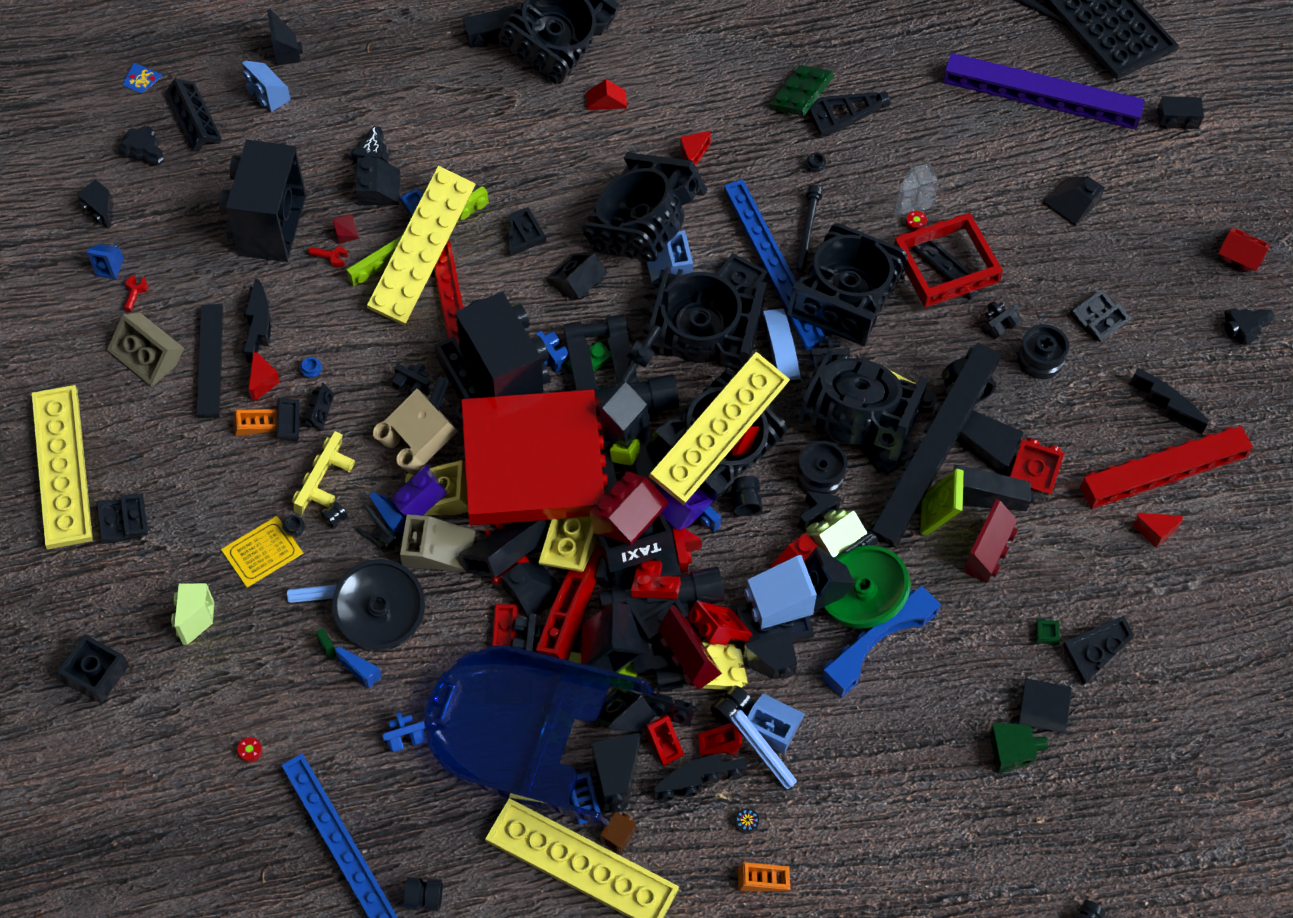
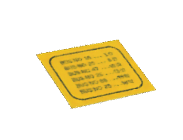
[221,516,304,587]

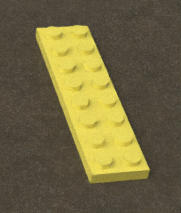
[367,166,475,326]
[649,352,790,505]
[32,385,93,549]
[485,798,679,918]

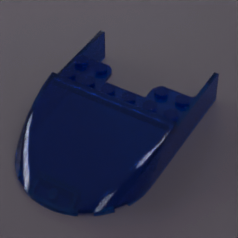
[424,645,654,827]

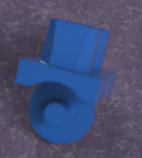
[536,331,569,372]
[382,711,425,752]

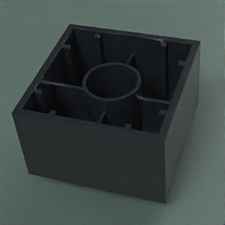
[219,139,307,263]
[455,291,550,397]

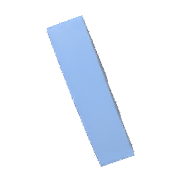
[763,309,801,380]

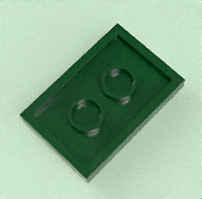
[769,65,834,116]

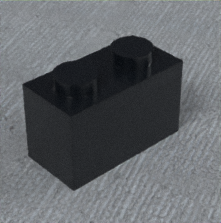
[1157,96,1204,129]

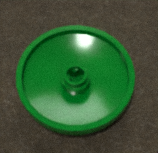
[824,545,911,629]

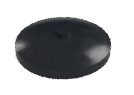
[332,559,425,651]

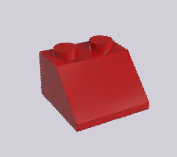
[1218,227,1271,272]

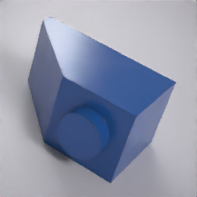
[87,244,124,280]

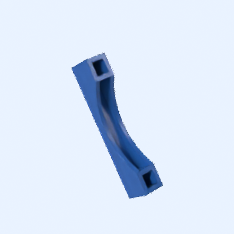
[822,586,941,698]

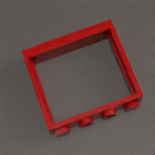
[894,213,1003,308]

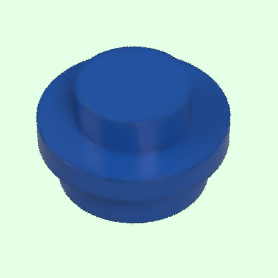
[300,357,322,378]

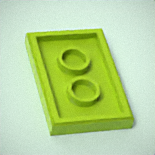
[920,469,964,536]

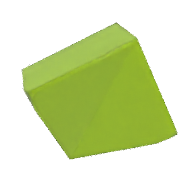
[610,439,641,466]

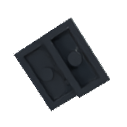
[1070,289,1131,342]
[96,494,148,544]
[1018,678,1072,733]

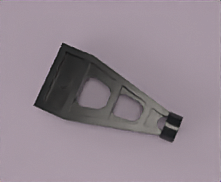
[808,91,890,137]

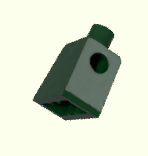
[989,723,1048,774]

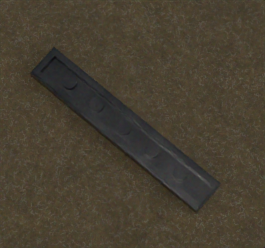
[197,304,224,418]

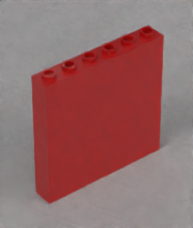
[462,390,608,526]

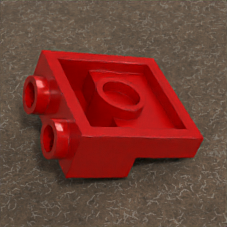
[1010,438,1065,495]
[688,601,752,646]

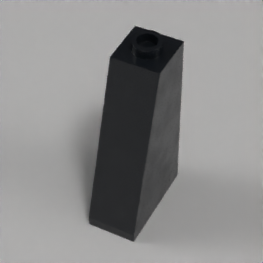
[956,410,1024,476]
[952,465,1034,511]
[458,520,548,577]

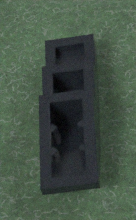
[1129,368,1209,434]

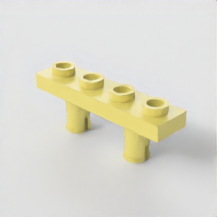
[292,431,355,515]

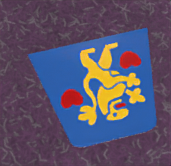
[123,62,163,93]

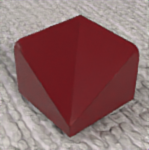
[332,214,359,244]

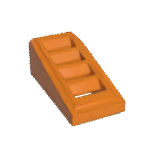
[233,409,276,436]
[738,862,790,892]

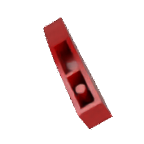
[536,545,603,667]

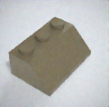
[107,313,184,386]

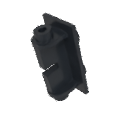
[303,383,334,431]
[648,691,696,727]

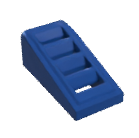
[370,492,406,534]
[335,646,382,688]
[565,772,602,825]

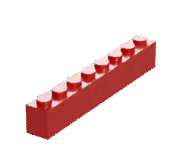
[1080,426,1253,510]

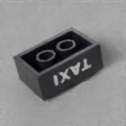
[595,512,675,573]

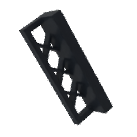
[165,78,222,151]

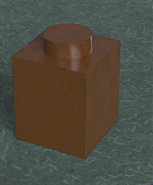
[600,812,636,855]

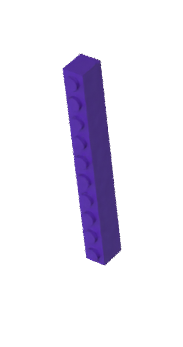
[943,53,1145,130]

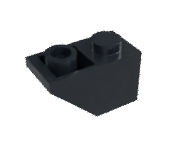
[77,179,113,229]

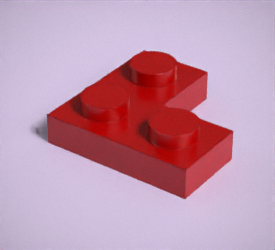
[631,560,681,599]

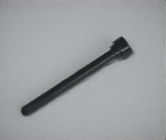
[797,185,823,272]

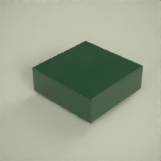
[1035,619,1060,645]
[316,628,336,659]

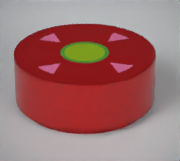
[906,211,927,231]
[237,737,263,763]

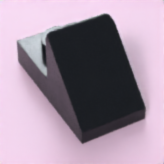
[799,491,841,532]

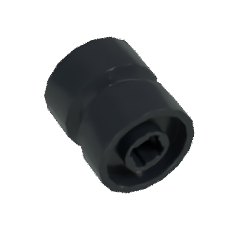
[731,476,763,516]
[710,685,754,725]
[404,877,443,912]

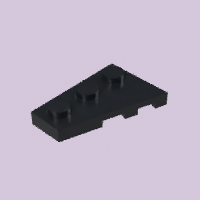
[1063,616,1135,685]

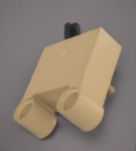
[373,376,458,475]

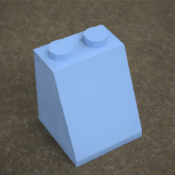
[744,555,817,629]

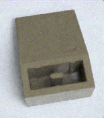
[400,514,476,572]

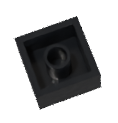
[57,634,129,704]

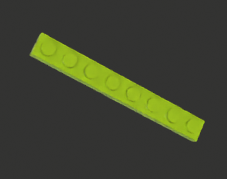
[347,186,489,287]

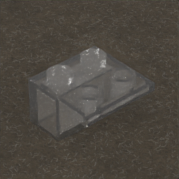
[894,163,939,216]

